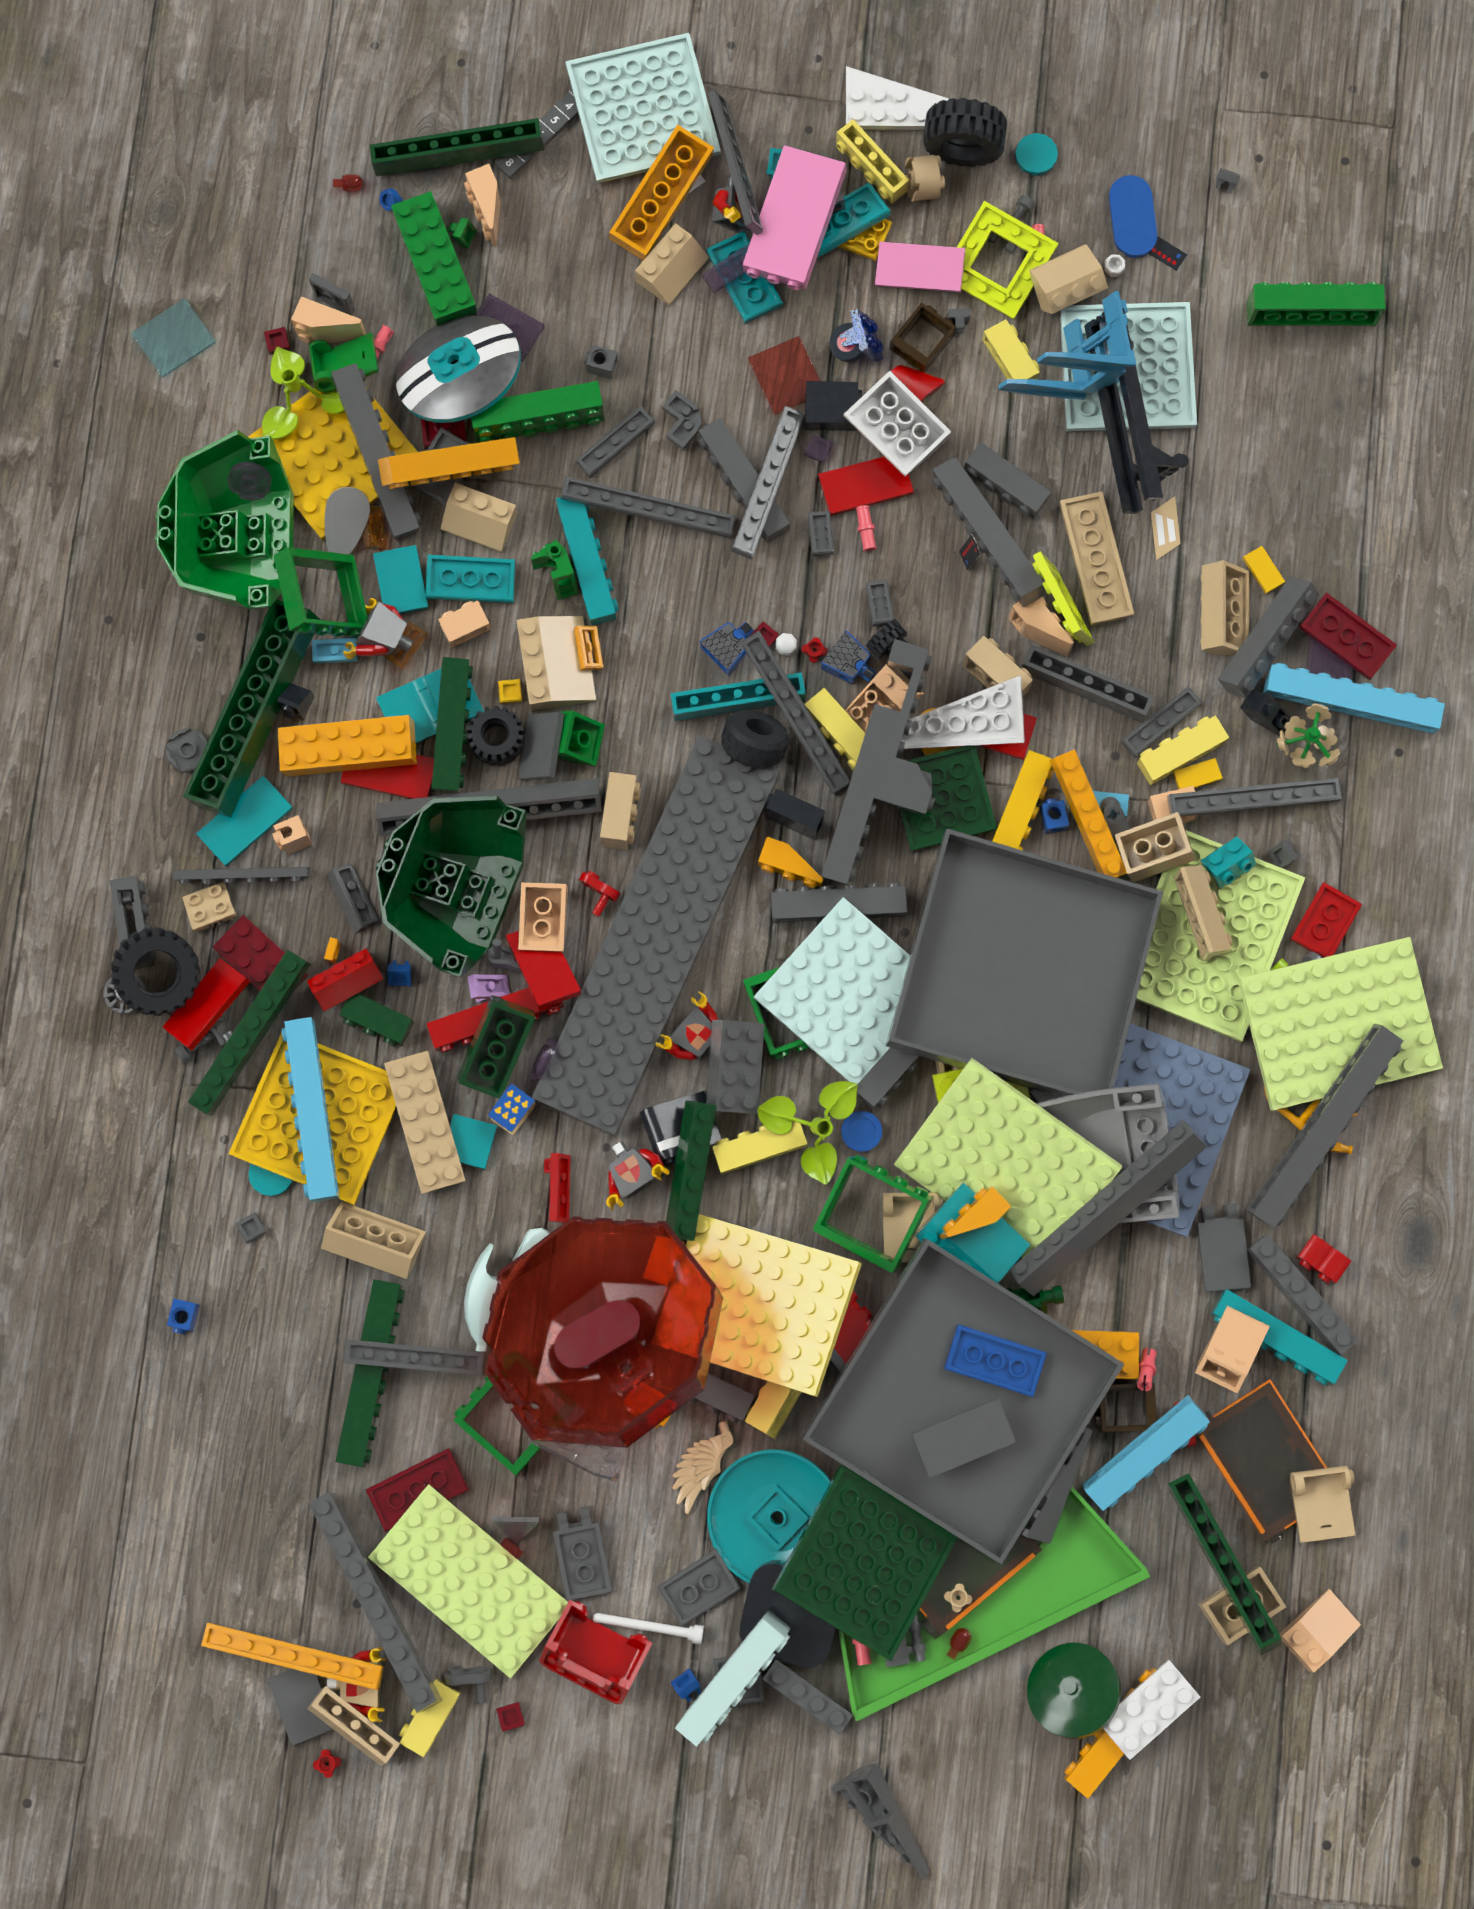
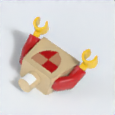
[327,1647,386,1722]

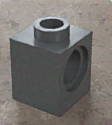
[584,345,618,379]

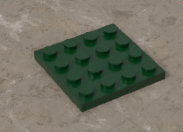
[899,745,997,852]

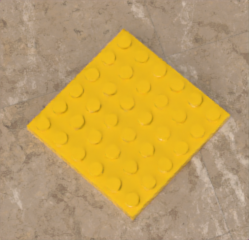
[248,387,418,541]
[228,1032,397,1206]

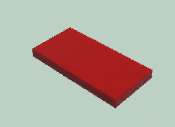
[818,456,914,516]
[340,754,434,799]
[506,931,581,1010]
[162,958,250,1051]

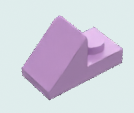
[468,974,510,1002]

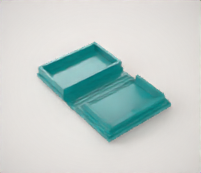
[376,669,484,743]

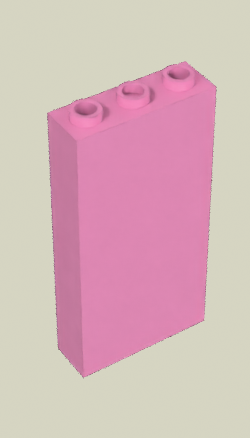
[743,145,847,290]

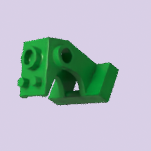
[531,540,578,600]

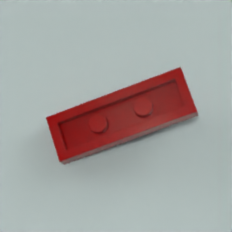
[544,1153,571,1223]

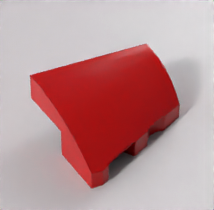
[891,365,945,402]

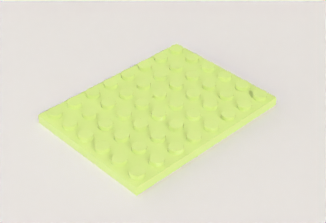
[1136,830,1305,1042]
[1238,937,1443,1111]
[894,1058,1122,1258]

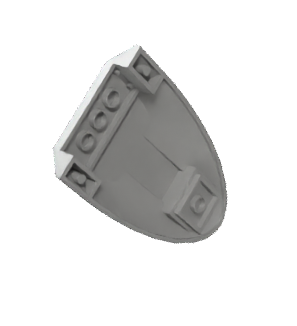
[1036,1083,1180,1223]

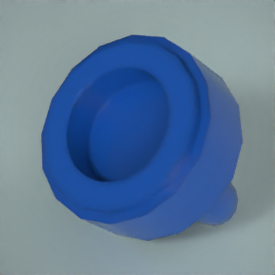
[379,188,403,211]

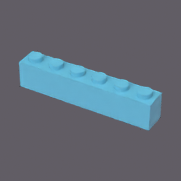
[1082,1395,1210,1511]

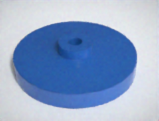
[841,1111,882,1152]

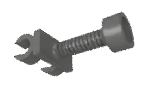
[987,195,1035,254]
[174,1015,233,1064]

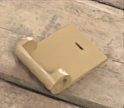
[883,1192,943,1262]
[1290,1466,1355,1543]

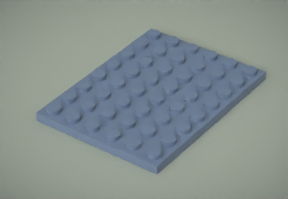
[1114,1023,1250,1238]

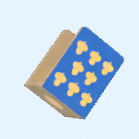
[488,1083,537,1135]

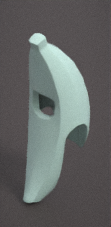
[464,1228,551,1352]

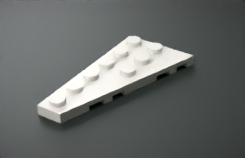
[846,66,949,130]
[902,675,1025,749]

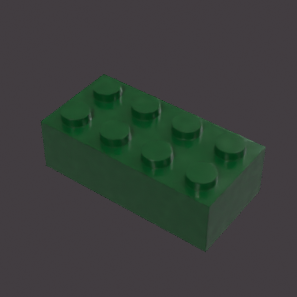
[457,995,535,1099]

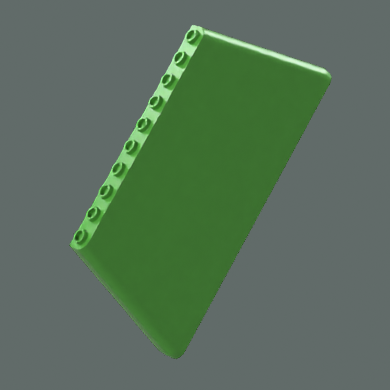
[838,1486,1150,1721]

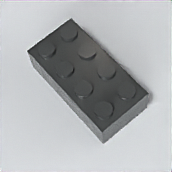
[706,1020,764,1114]

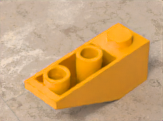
[758,837,823,888]
[940,1186,1011,1239]

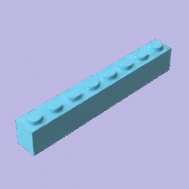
[1263,663,1445,734]
[282,1017,340,1203]

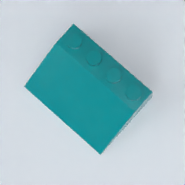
[915,1182,1031,1284]

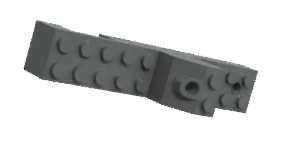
[821,639,935,885]

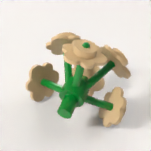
[1277,703,1340,768]

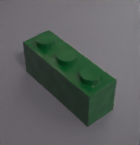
[339,993,414,1047]

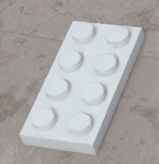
[1104,1660,1200,1760]

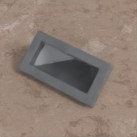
[493,1517,541,1545]

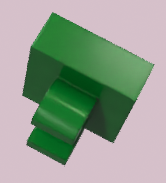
[448,217,477,249]

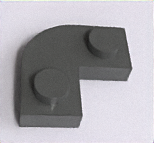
[662,390,701,451]

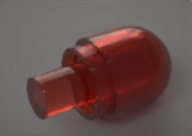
[333,174,363,192]
[946,1628,972,1660]

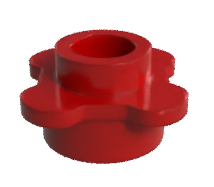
[802,637,828,663]
[313,1749,341,1778]

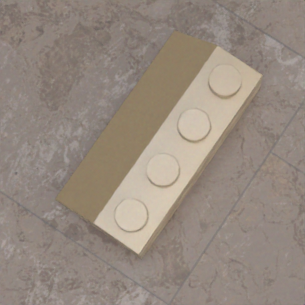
[1200,560,1249,655]
[1173,865,1233,961]
[321,1201,426,1279]

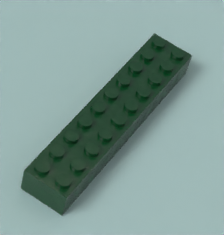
[183,599,321,818]

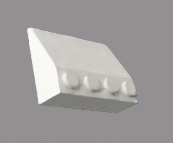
[843,371,951,476]

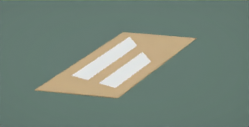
[1151,496,1181,560]

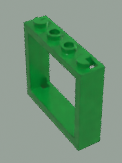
[273,547,368,638]
[743,967,810,1060]
[812,1155,933,1273]
[453,1350,578,1476]

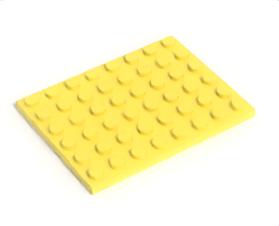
[652,1214,862,1397]

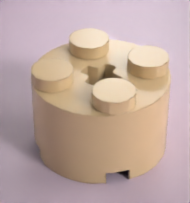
[905,155,945,202]

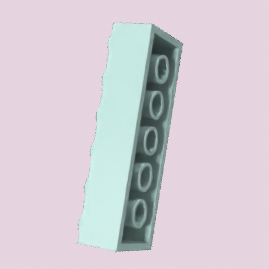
[675,1610,790,1747]

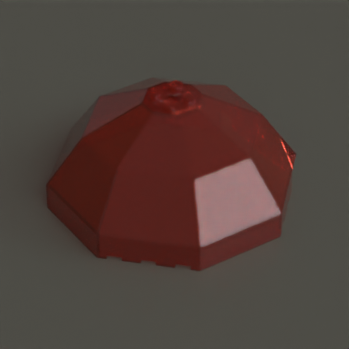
[482,1216,723,1448]

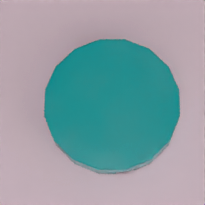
[1015,133,1058,176]
[248,1164,293,1197]

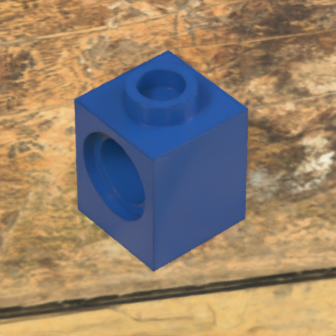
[1040,798,1069,834]
[167,1299,200,1335]

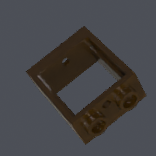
[889,302,956,373]
[1095,1383,1157,1433]

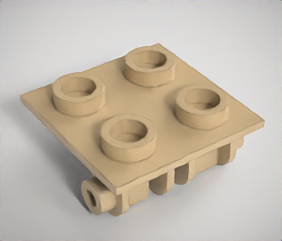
[182,881,237,932]

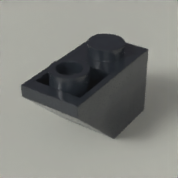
[277,683,314,721]
[1240,690,1291,736]

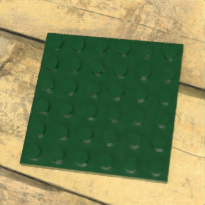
[772,1464,958,1661]

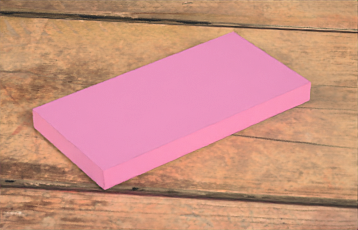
[875,242,966,293]

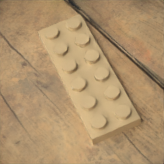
[1059,491,1134,626]
[384,1051,466,1194]

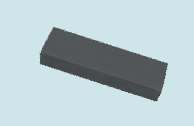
[327,863,380,933]

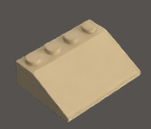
[517,616,596,711]

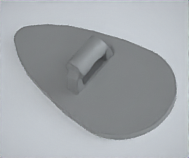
[325,487,370,554]

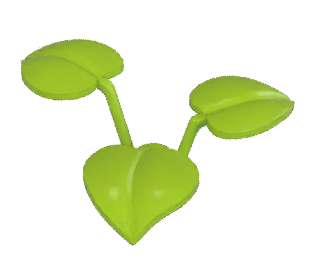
[262,347,344,440]
[757,1081,858,1185]

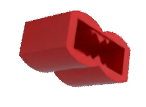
[1296,1234,1352,1285]

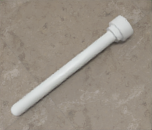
[592,1613,704,1645]

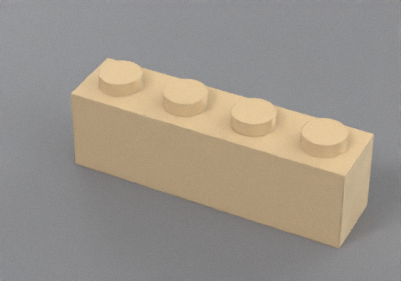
[307,1686,400,1766]

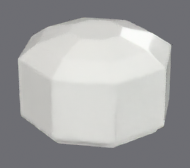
[1104,254,1125,277]
[776,633,797,656]

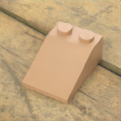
[291,297,366,343]
[518,882,568,952]
[1279,1589,1361,1673]

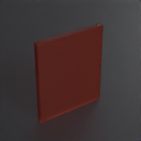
[748,336,820,414]

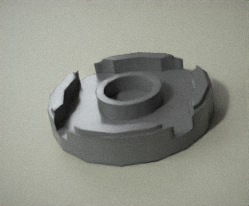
[165,728,208,773]

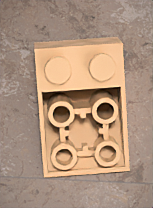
[464,164,501,247]
[1008,597,1074,657]
[845,664,924,733]
[1195,1306,1269,1393]

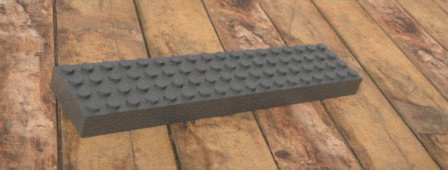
[532,735,780,1138]

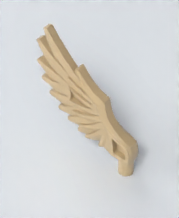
[672,1421,734,1514]

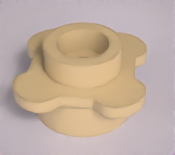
[944,1584,972,1612]

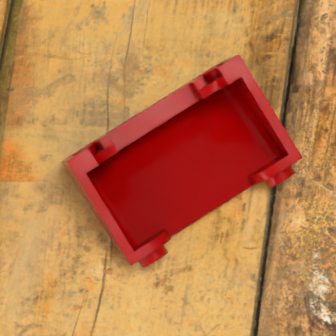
[539,1600,652,1704]

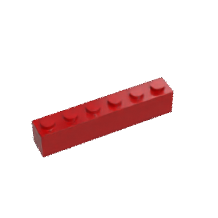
[426,987,564,1053]

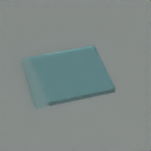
[131,298,216,378]

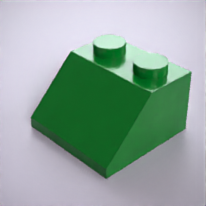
[557,710,605,767]

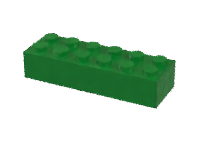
[391,191,478,326]
[1247,282,1385,326]
[471,381,605,443]

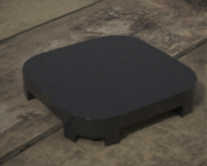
[739,1560,836,1668]

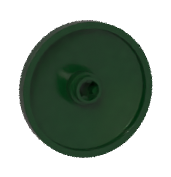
[1027,1642,1121,1739]

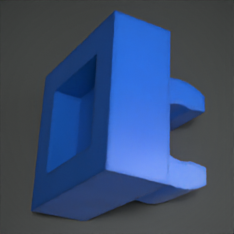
[387,960,412,986]
[671,1668,701,1702]

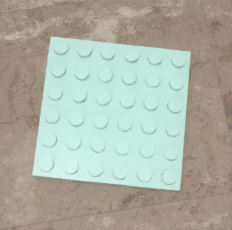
[566,33,721,183]
[1060,302,1197,432]
[753,897,910,1084]

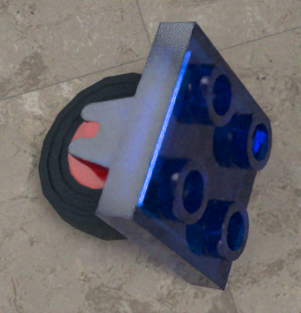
[830,308,884,363]

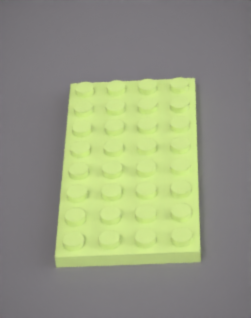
[368,1484,568,1678]

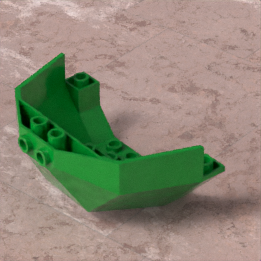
[155,430,294,609]

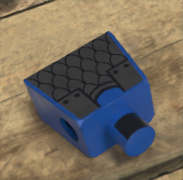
[700,622,754,676]
[821,630,876,684]

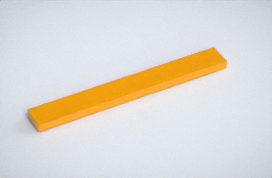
[201,1623,384,1690]

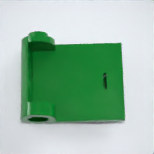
[309,332,379,393]

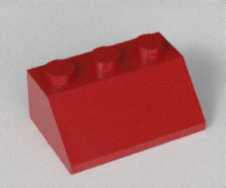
[307,948,383,1012]

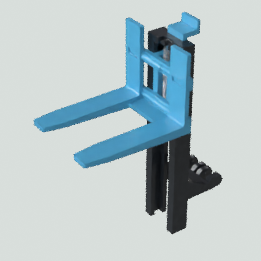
[998,291,1189,514]

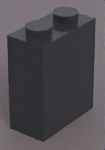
[805,381,862,431]
[764,788,825,840]

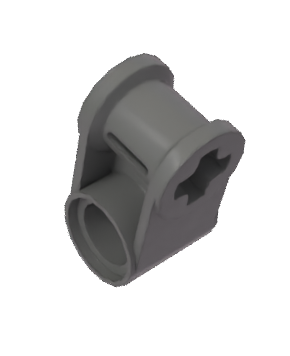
[1100,797,1130,841]

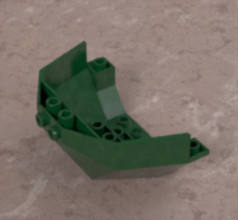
[376,796,527,978]

